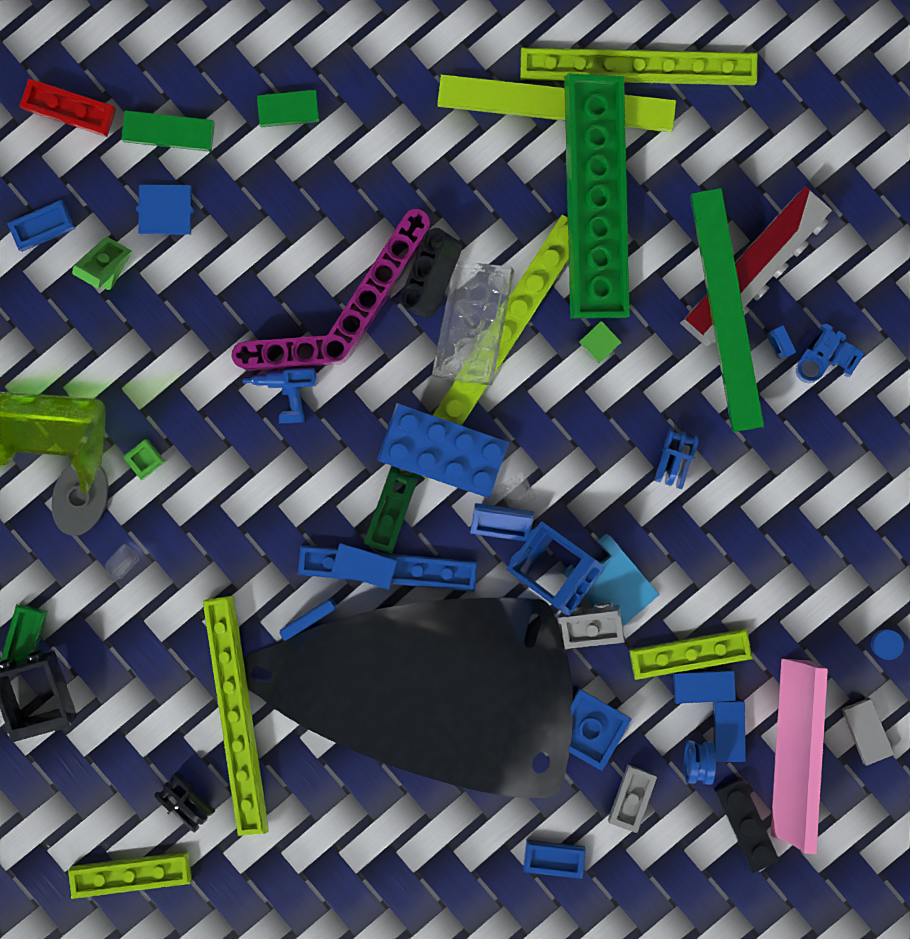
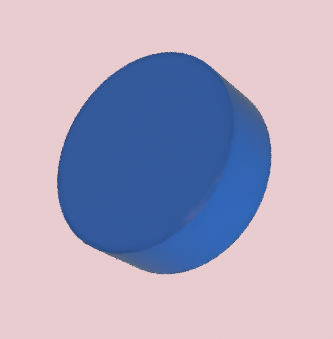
[871,629,904,660]

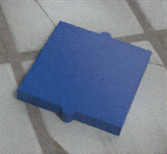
[136,185,194,235]

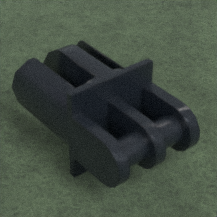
[154,772,215,833]

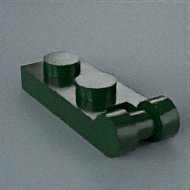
[364,466,420,554]

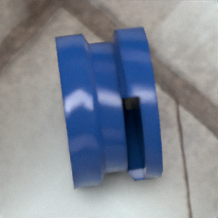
[684,740,716,785]

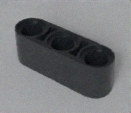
[400,228,462,319]

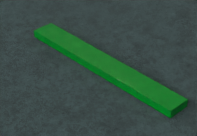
[690,188,764,432]

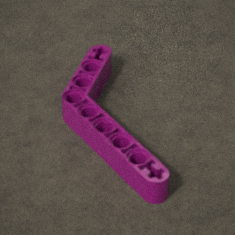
[231,209,430,371]

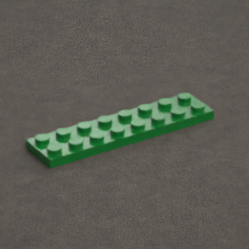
[564,73,630,319]

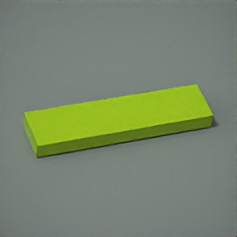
[629,629,752,680]
[68,851,192,899]

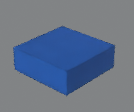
[767,326,796,360]

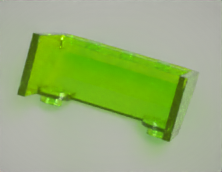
[0,392,106,493]

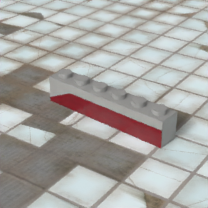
[680,186,832,346]

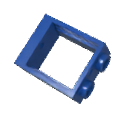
[506,521,605,616]

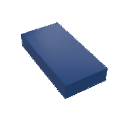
[7,200,76,252]
[470,503,534,541]
[331,543,398,589]
[279,598,338,641]
[673,670,736,704]
[713,700,746,762]
[523,840,586,879]

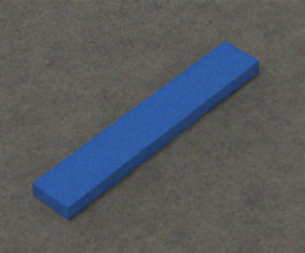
[298,545,478,592]

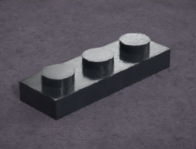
[714,777,780,873]

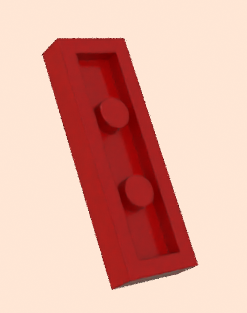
[19,79,116,137]

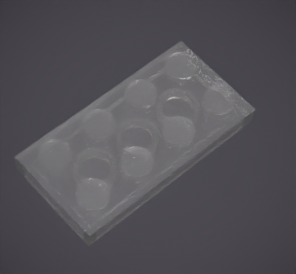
[432,261,514,386]

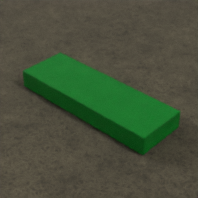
[121,111,215,152]

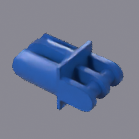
[654,428,699,490]

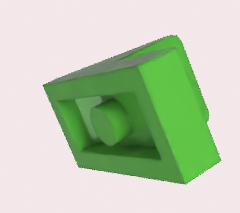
[72,236,132,290]

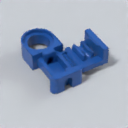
[796,324,865,383]

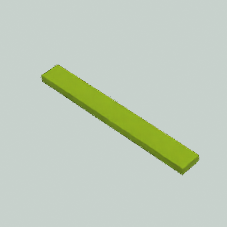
[520,48,758,85]
[438,75,676,132]
[203,596,269,836]

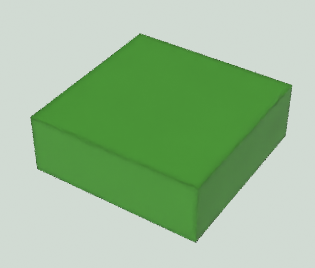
[579,321,622,363]
[123,439,166,480]

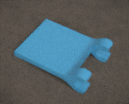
[562,533,660,626]

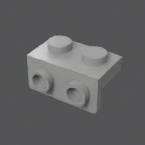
[558,602,625,649]

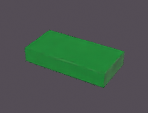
[257,90,320,128]
[1,604,48,661]

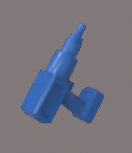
[243,368,318,423]

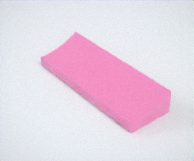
[771,659,828,854]

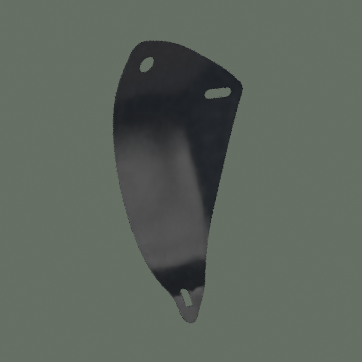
[243,598,573,798]

